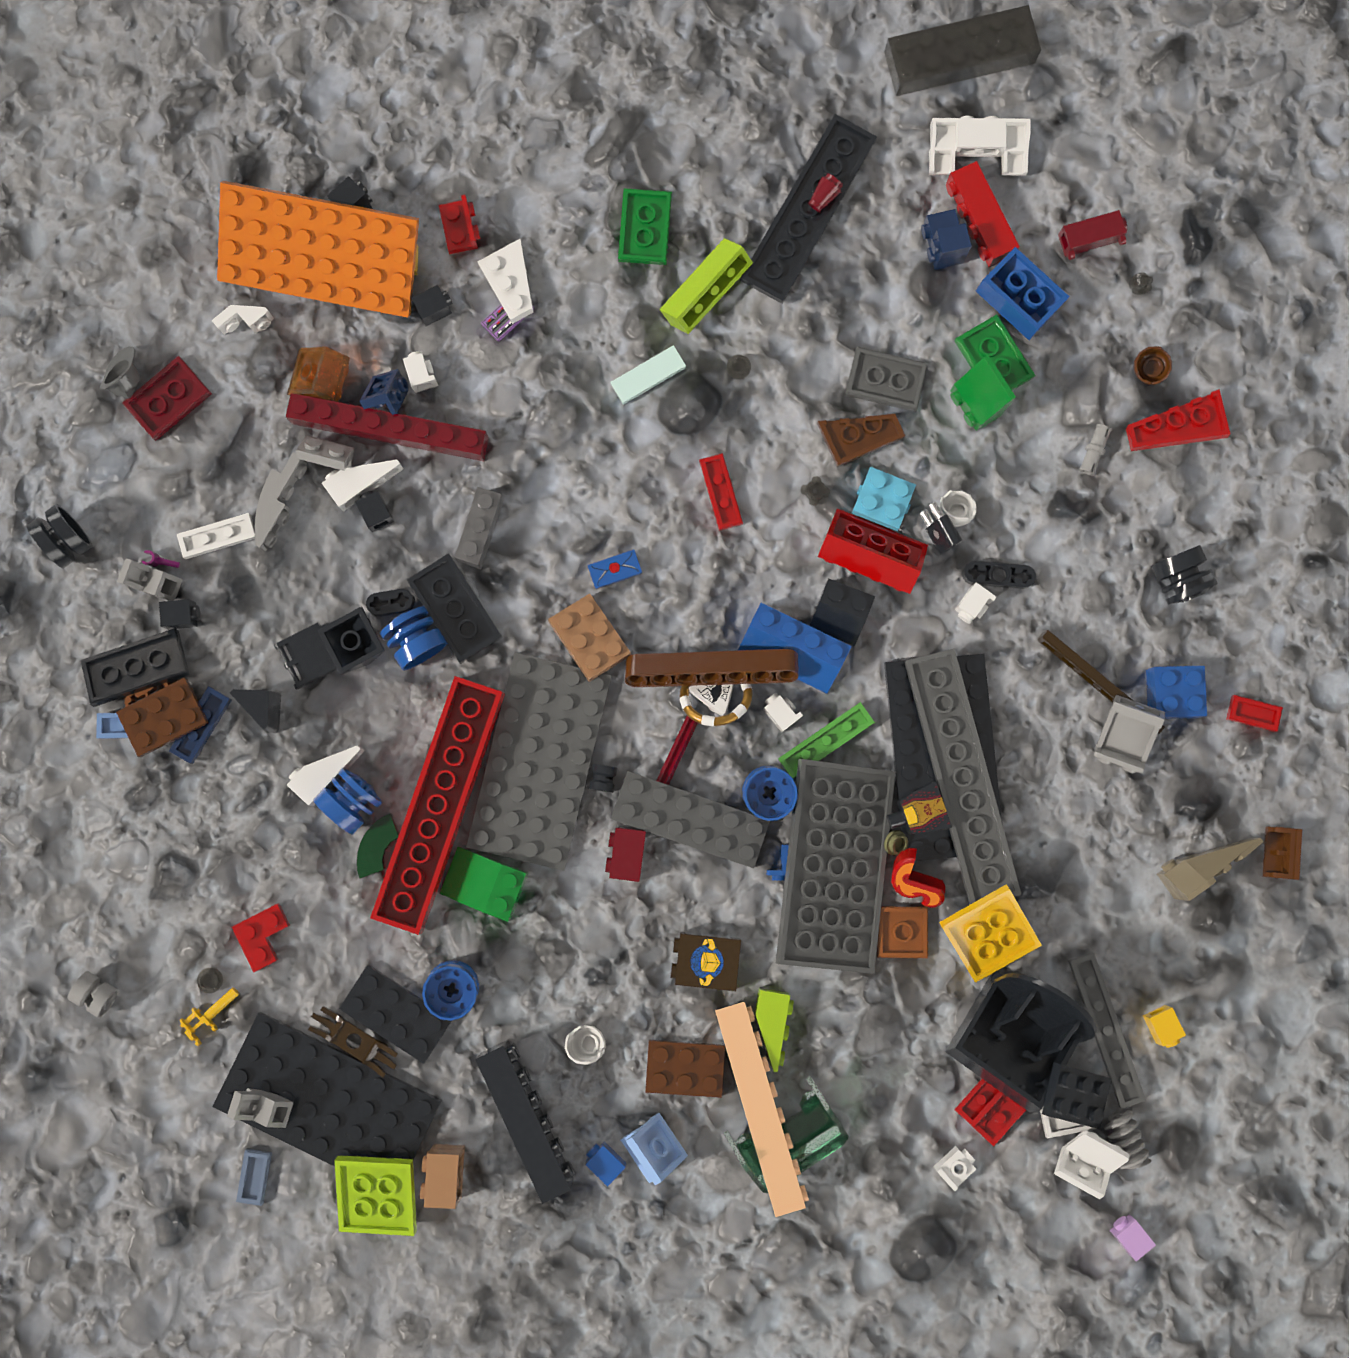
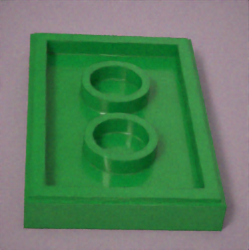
[618,188,672,265]
[954,314,1036,391]

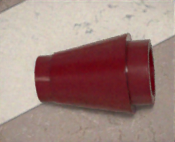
[808,173,843,212]

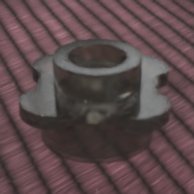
[800,476,830,506]

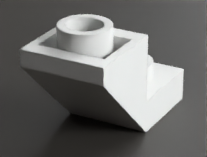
[212,305,274,335]

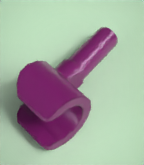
[142,550,180,568]

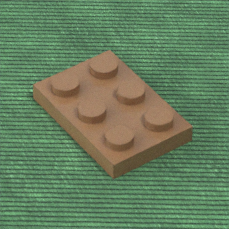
[548,593,631,682]

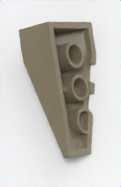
[1157,838,1263,901]

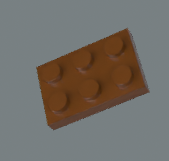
[116,678,209,757]
[645,1040,725,1098]

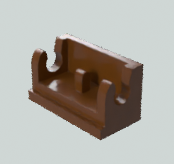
[1262,827,1303,880]

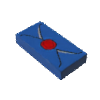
[587,550,642,590]

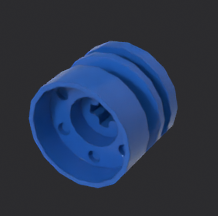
[380,606,448,671]
[742,766,797,821]
[313,768,383,835]
[422,960,480,1021]

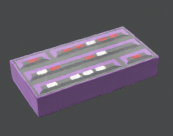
[481,305,534,342]

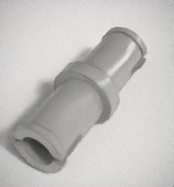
[1079,424,1112,476]

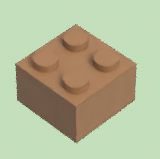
[420,1144,465,1209]

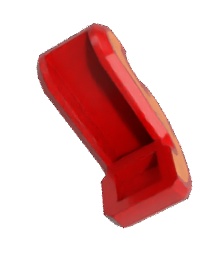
[891,848,946,908]

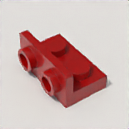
[439,194,481,255]

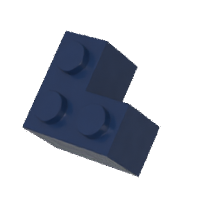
[921,209,972,270]

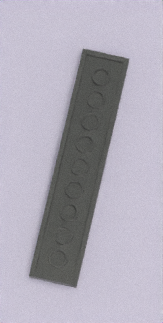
[905,649,1021,904]

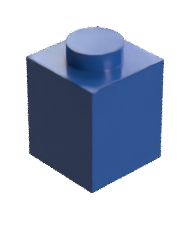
[585,1141,626,1187]

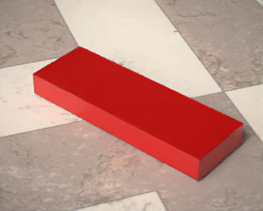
[699,453,743,531]

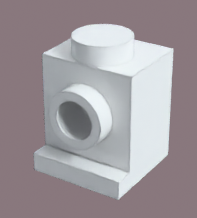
[403,351,438,393]
[955,583,996,624]
[763,693,803,733]
[933,1146,976,1191]

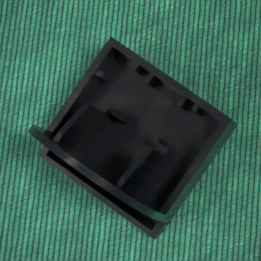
[945,971,1097,1112]

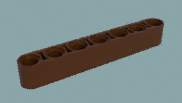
[625,649,799,687]

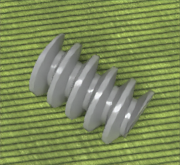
[1104,1110,1152,1169]

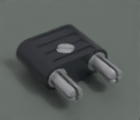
[920,502,962,555]

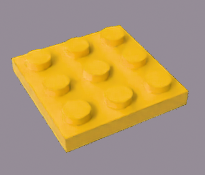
[939,884,1042,983]

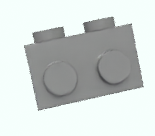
[296,435,354,471]

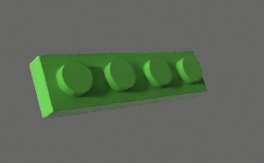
[778,702,875,778]

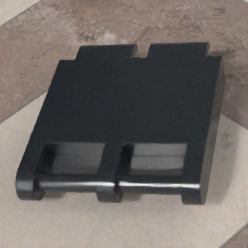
[274,622,337,690]

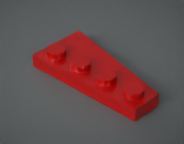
[1126,389,1230,451]

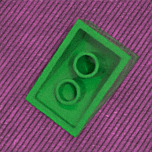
[950,355,1016,431]
[440,846,528,922]

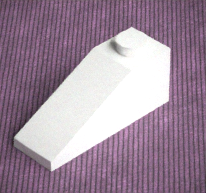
[322,460,404,512]
[287,746,365,806]

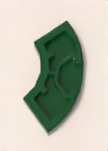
[357,813,399,879]

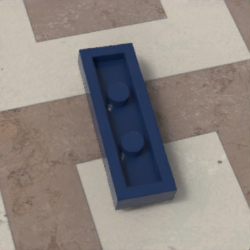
[169,686,232,764]

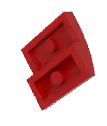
[954,1079,1026,1147]

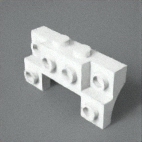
[929,116,1030,176]

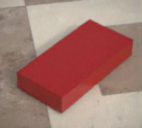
[1226,695,1283,732]

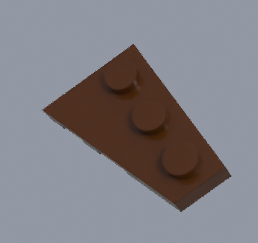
[817,414,905,467]

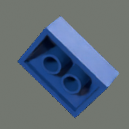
[976,247,1070,340]

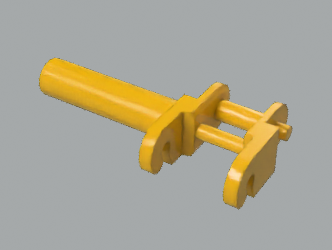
[180,987,239,1047]

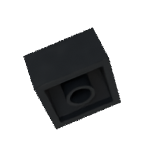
[809,578,875,646]

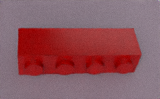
[946,161,1020,267]

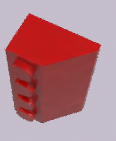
[818,508,928,594]

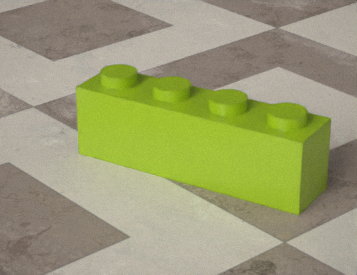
[659,238,753,334]

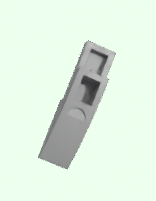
[255,452,307,552]

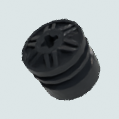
[1151,545,1218,605]

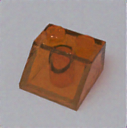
[287,346,350,402]

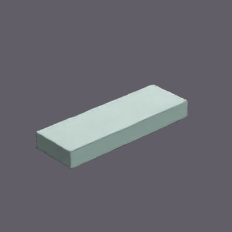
[610,345,686,405]

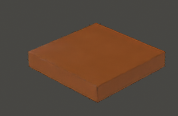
[876,906,928,958]

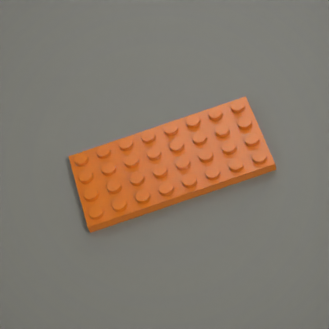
[217,181,419,318]

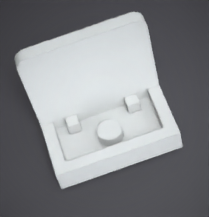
[1054,1131,1130,1199]

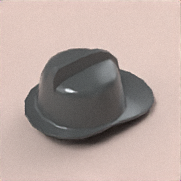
[100,346,141,399]

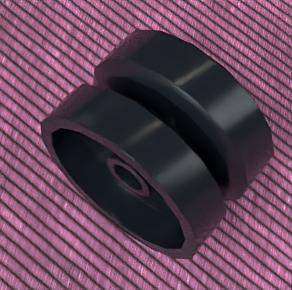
[26,504,93,569]

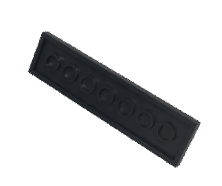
[740,114,877,304]

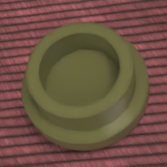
[884,830,908,855]

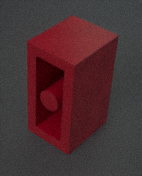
[605,828,646,882]

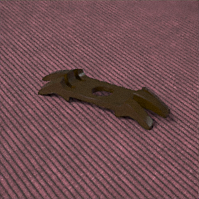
[308,1006,398,1077]

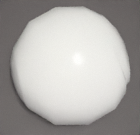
[939,490,977,527]
[565,1025,606,1065]

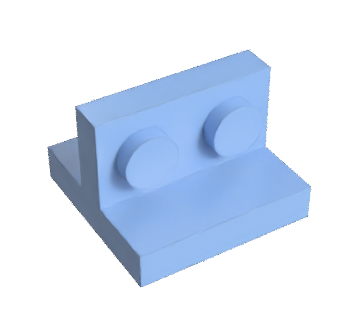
[621,1113,688,1185]

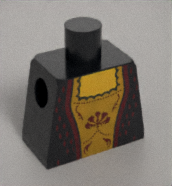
[887,781,952,834]

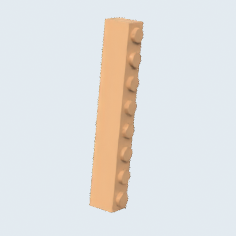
[715,1002,809,1217]

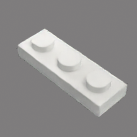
[177,513,255,559]

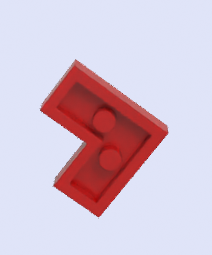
[232,903,290,973]

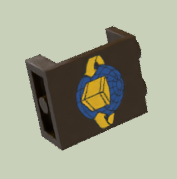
[670,932,741,991]

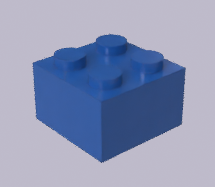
[1146,666,1207,719]

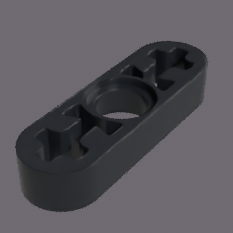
[962,561,1036,589]

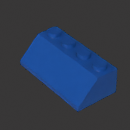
[738,603,852,694]

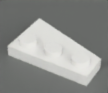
[477,239,534,324]

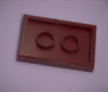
[122,356,212,441]

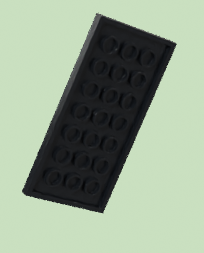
[884,653,1003,861]
[212,1012,442,1167]

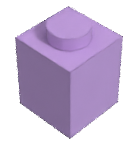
[1109,1215,1156,1262]

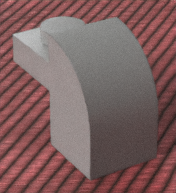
[117,558,183,601]
[227,1088,293,1128]

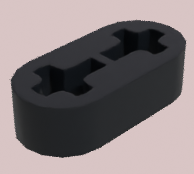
[366,589,414,616]

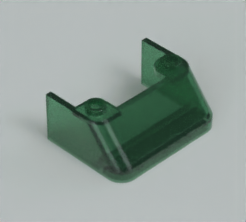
[723,1076,849,1193]

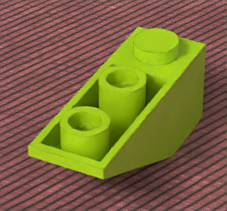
[755,988,794,1072]

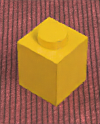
[1143,1005,1186,1048]

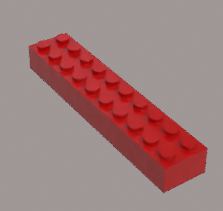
[370,676,505,935]

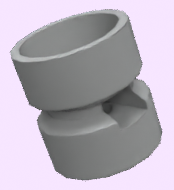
[68,971,119,1018]

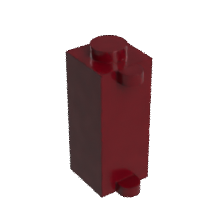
[1058,210,1128,260]

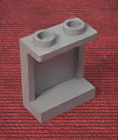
[1094,695,1165,773]

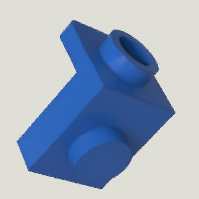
[766,845,789,881]

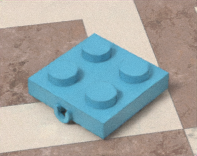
[852,467,916,531]

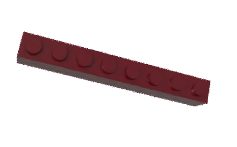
[286,393,489,461]

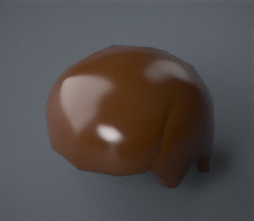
[1133,346,1172,385]

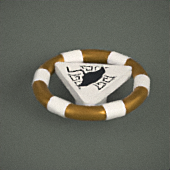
[680,684,753,726]

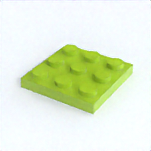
[334,1156,417,1236]

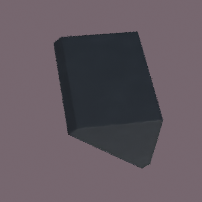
[317,607,385,675]
[230,689,281,733]

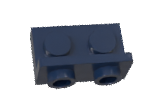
[360,369,409,415]

